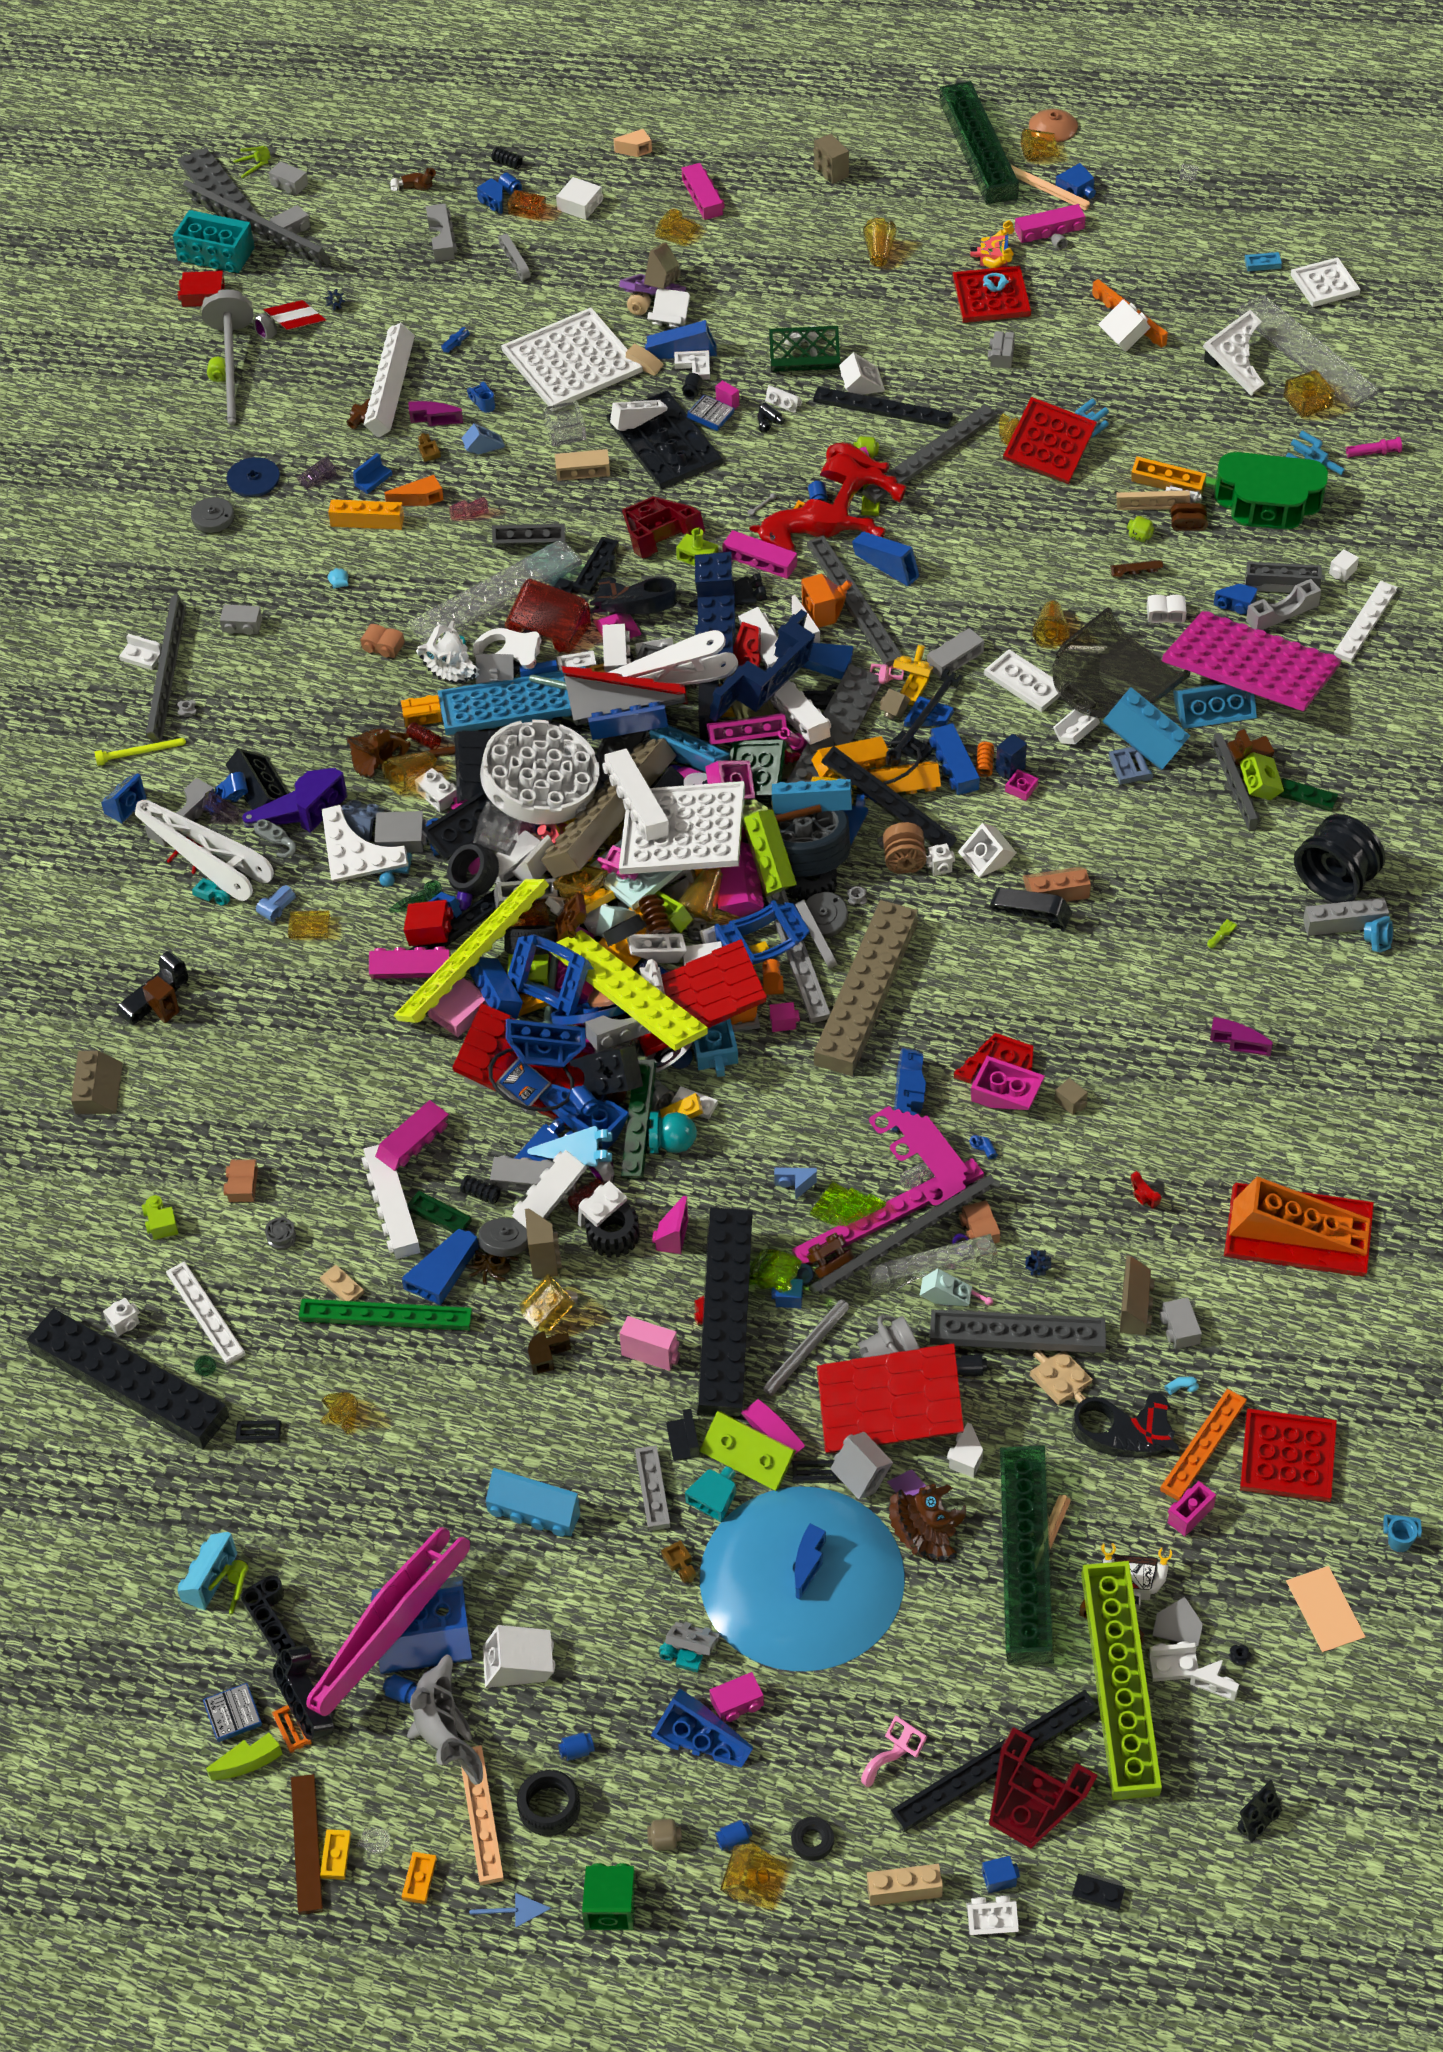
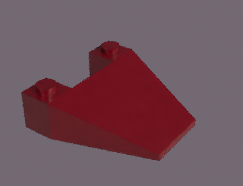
[622,496,705,558]
[989,1727,1098,1849]

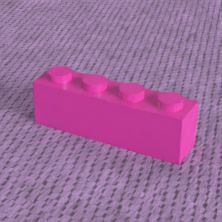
[681,163,725,220]
[1015,204,1086,243]
[722,530,797,579]
[707,713,787,745]
[369,947,451,979]
[375,1100,449,1171]

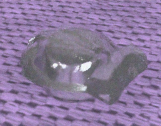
[357,1828,390,1854]

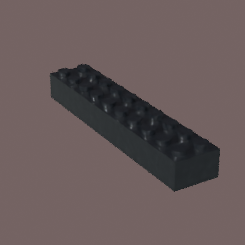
[697,1207,753,1418]
[26,1308,229,1450]

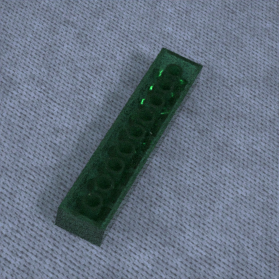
[939,81,1019,205]
[1000,1445,1055,1665]

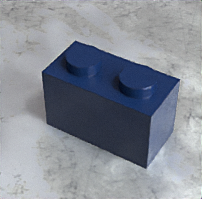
[996,734,1027,780]

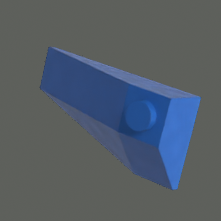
[539,1084,629,1150]
[651,1689,754,1768]

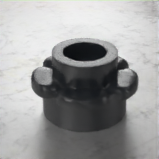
[1228,1644,1252,1666]

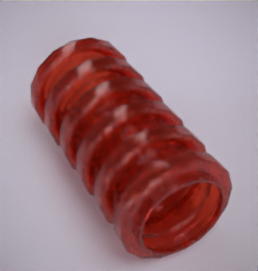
[406,722,441,750]
[567,1178,605,1213]

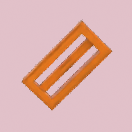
[272,1705,312,1753]

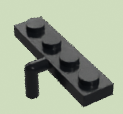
[573,537,619,595]

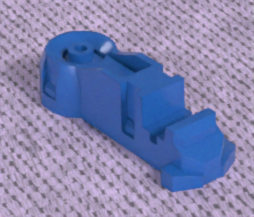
[891,1048,926,1132]

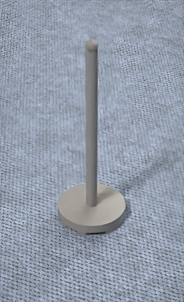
[202,289,254,426]

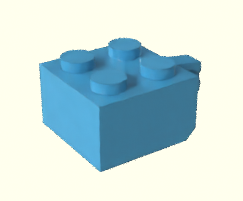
[692,1019,738,1077]

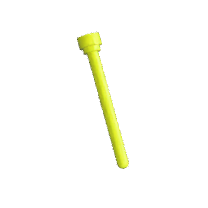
[94,738,186,766]

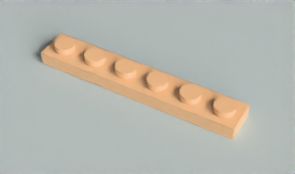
[461,1745,504,1886]

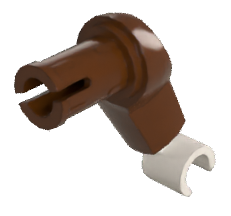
[390,168,436,191]

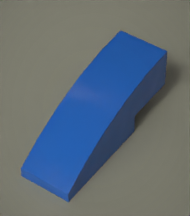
[795,1523,826,1599]

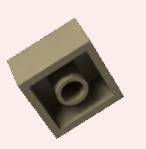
[813,133,849,184]

